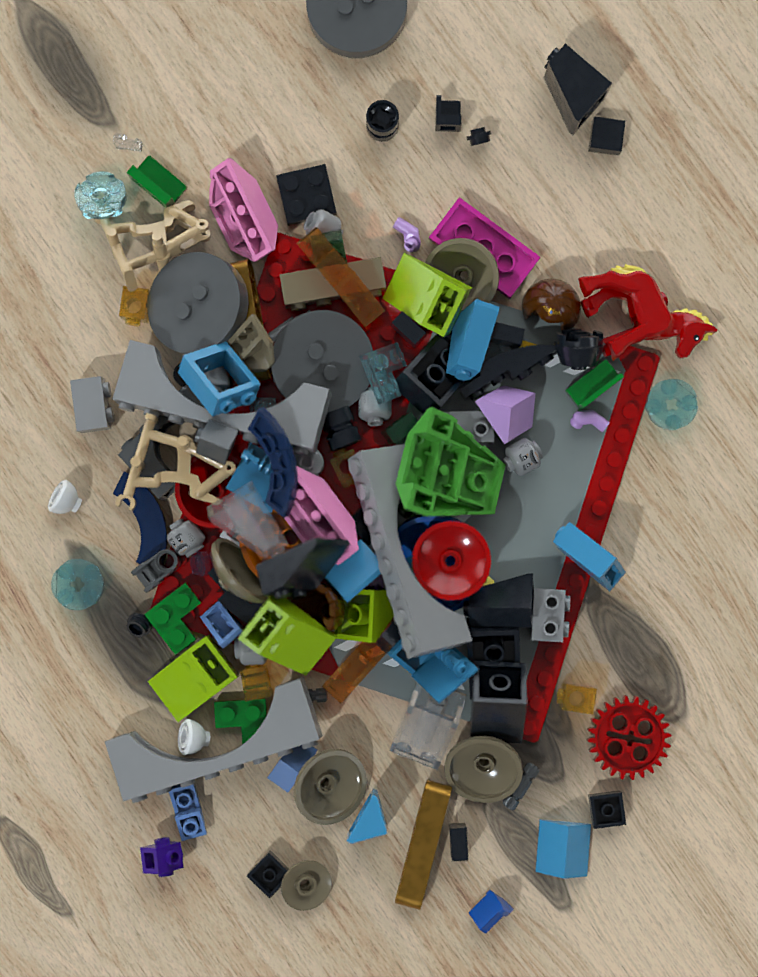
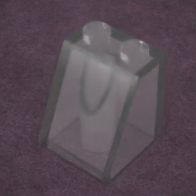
[207,481,288,558]
[389,682,467,770]

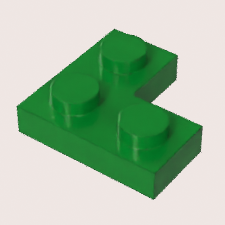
[144,583,201,655]
[214,698,267,745]

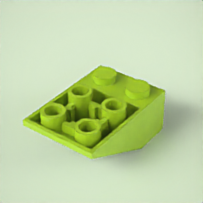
[382,253,472,337]
[238,596,337,676]
[147,635,240,722]

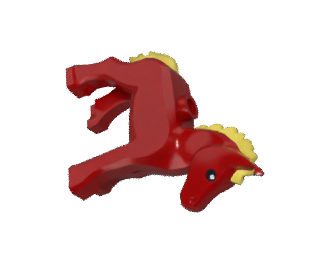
[578,264,717,361]

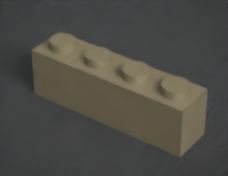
[279,257,386,311]

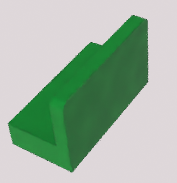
[126,156,187,208]
[565,359,624,410]

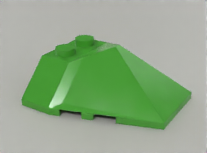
[396,407,506,516]

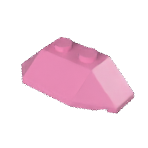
[209,158,278,262]
[284,466,359,565]

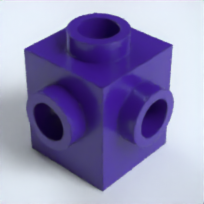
[140,837,184,877]

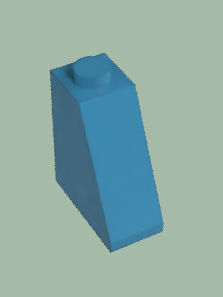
[446,299,499,380]
[553,522,626,592]

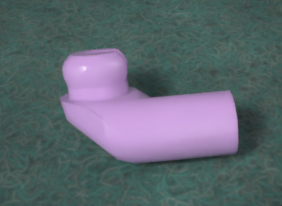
[393,217,421,252]
[570,409,610,432]

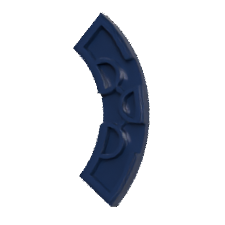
[248,407,298,518]
[113,471,168,564]

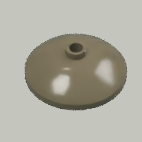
[425,238,499,313]
[211,538,269,603]
[444,736,523,803]
[294,749,367,825]

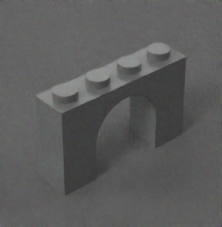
[118,385,205,501]

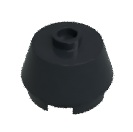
[554,329,605,370]

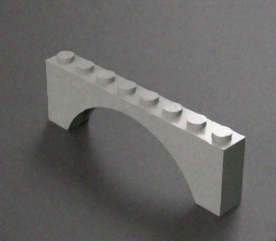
[113,340,332,456]
[347,444,472,659]
[105,677,323,803]

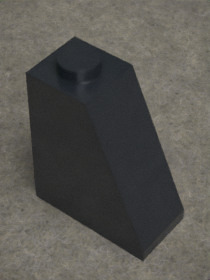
[463,573,534,628]

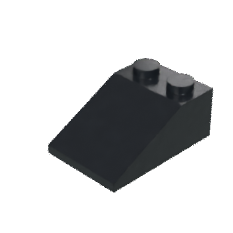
[391,331,464,414]
[256,537,350,600]
[467,617,520,700]

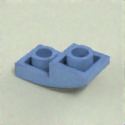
[169,784,207,841]

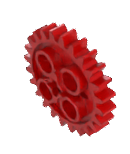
[586,695,672,780]

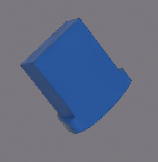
[468,890,514,934]

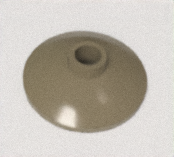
[281,860,332,911]

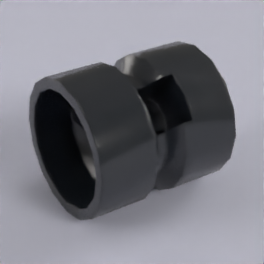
[366,100,399,142]
[323,406,362,452]

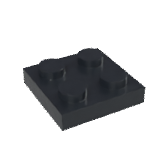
[276,164,337,226]

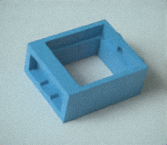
[178,341,260,417]

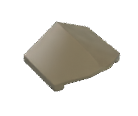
[227,314,275,373]

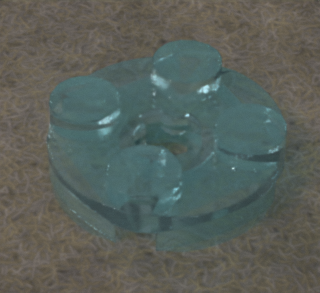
[74,172,127,219]
[645,379,698,431]
[51,559,104,610]

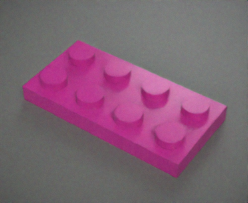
[429,197,541,299]

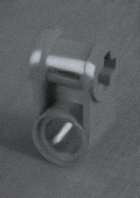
[131,549,182,593]

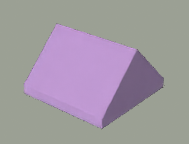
[475,385,535,444]

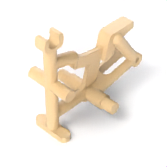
[92,200,211,292]
[115,413,236,511]

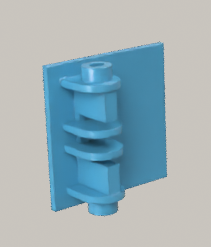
[226,443,273,513]
[411,648,479,703]

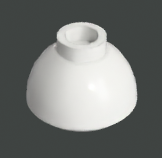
[48,480,82,514]
[178,719,210,755]

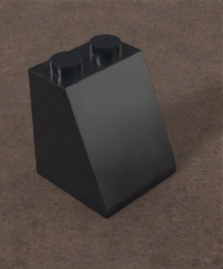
[544,43,612,135]
[470,661,527,743]

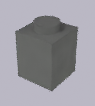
[194,419,238,465]

